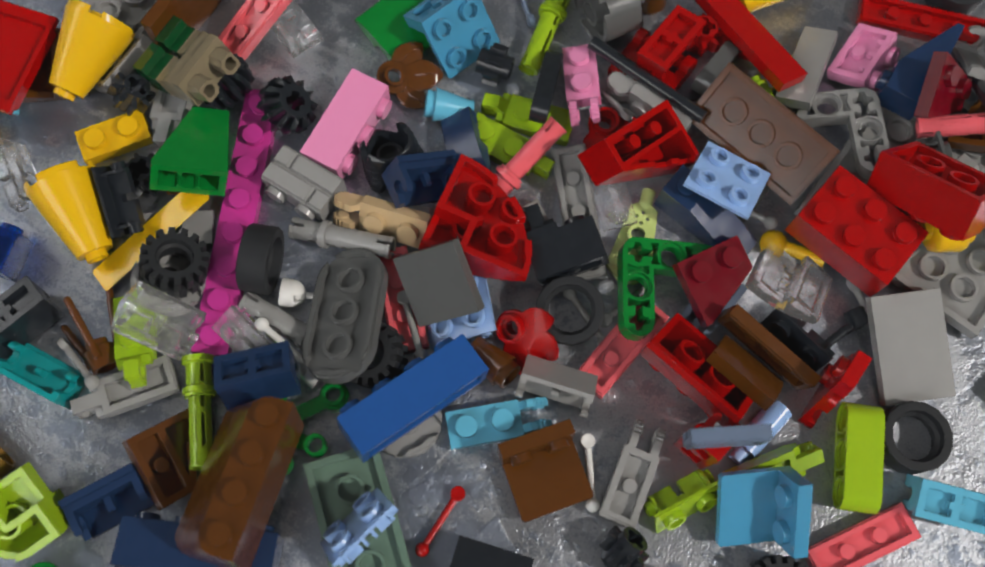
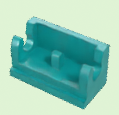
[0,341,85,409]

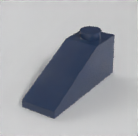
[874,23,965,121]
[654,165,758,255]

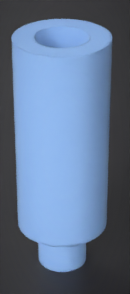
[729,400,792,465]

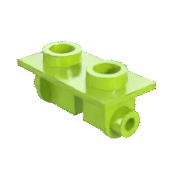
[643,469,718,533]

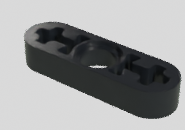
[529,50,564,124]

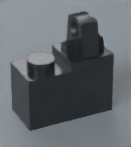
[524,203,610,287]

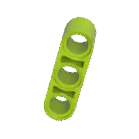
[832,402,885,515]

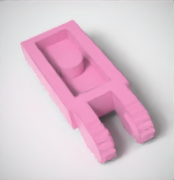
[562,44,602,127]

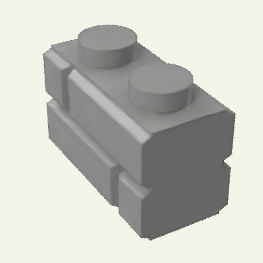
[261,145,347,222]

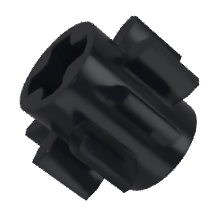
[475,42,515,88]
[107,70,156,116]
[125,153,158,197]
[599,525,649,567]

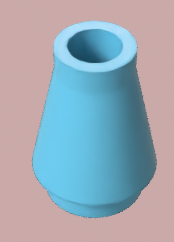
[424,87,475,121]

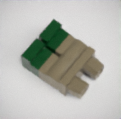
[132,15,240,107]

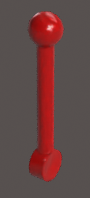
[415,486,465,557]

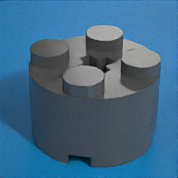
[574,0,645,43]

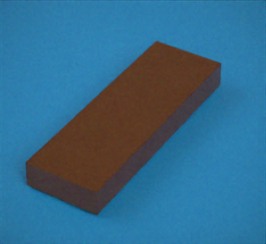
[717,304,822,390]

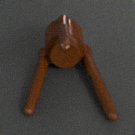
[61,287,117,375]

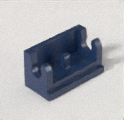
[381,149,457,209]
[214,341,301,410]
[58,463,155,542]

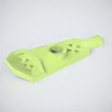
[606,188,658,285]

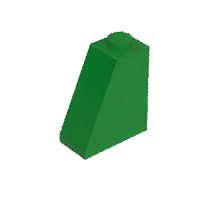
[150,106,229,196]

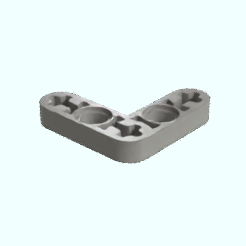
[787,87,890,180]

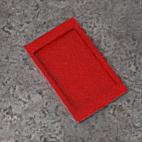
[0,0,59,115]

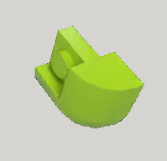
[0,462,69,562]

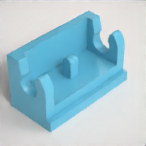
[902,474,985,534]

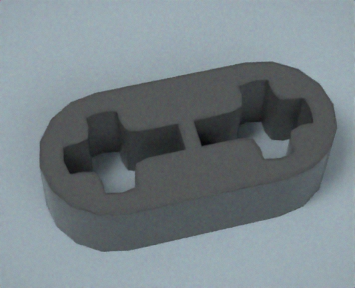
[690,40,741,96]

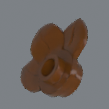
[376,42,443,109]

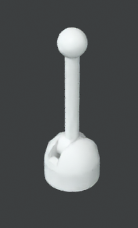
[278,278,314,308]
[254,317,321,389]

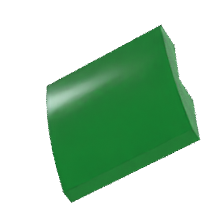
[355,0,430,60]

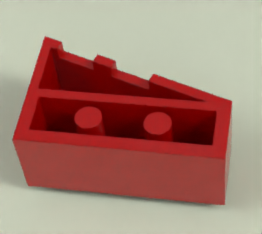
[577,99,700,186]

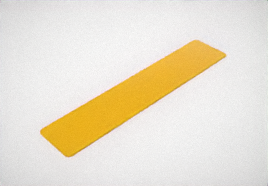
[93,192,210,291]

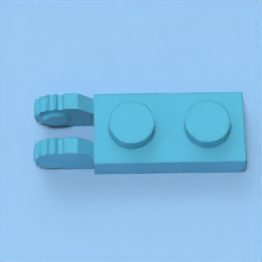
[445,397,552,450]

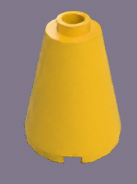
[49,0,136,102]
[23,159,113,264]

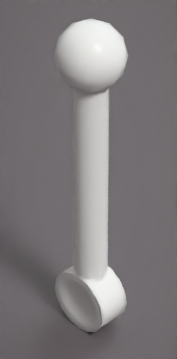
[579,433,600,513]

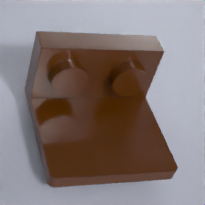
[497,419,593,523]

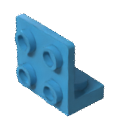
[403,0,500,79]
[715,466,813,559]

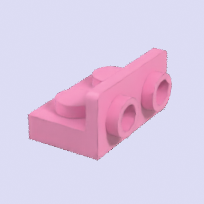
[826,23,900,92]

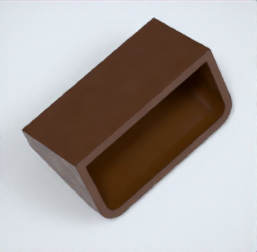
[175,396,304,567]

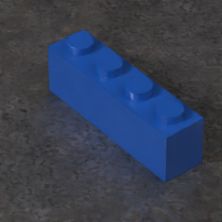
[336,334,489,463]

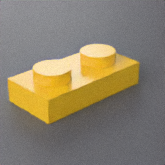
[74,109,153,164]

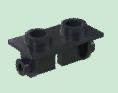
[91,161,146,239]
[760,302,835,372]

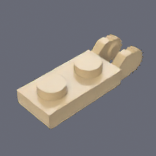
[333,191,432,248]

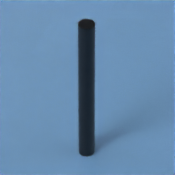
[588,36,707,123]

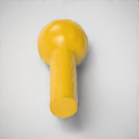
[759,230,824,268]

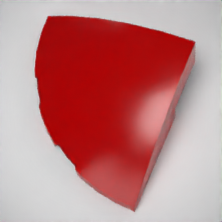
[418,154,532,282]

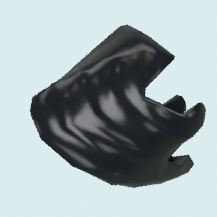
[359,122,424,194]

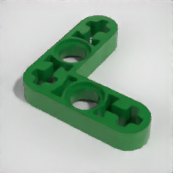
[617,237,712,341]

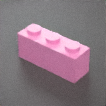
[300,68,392,179]

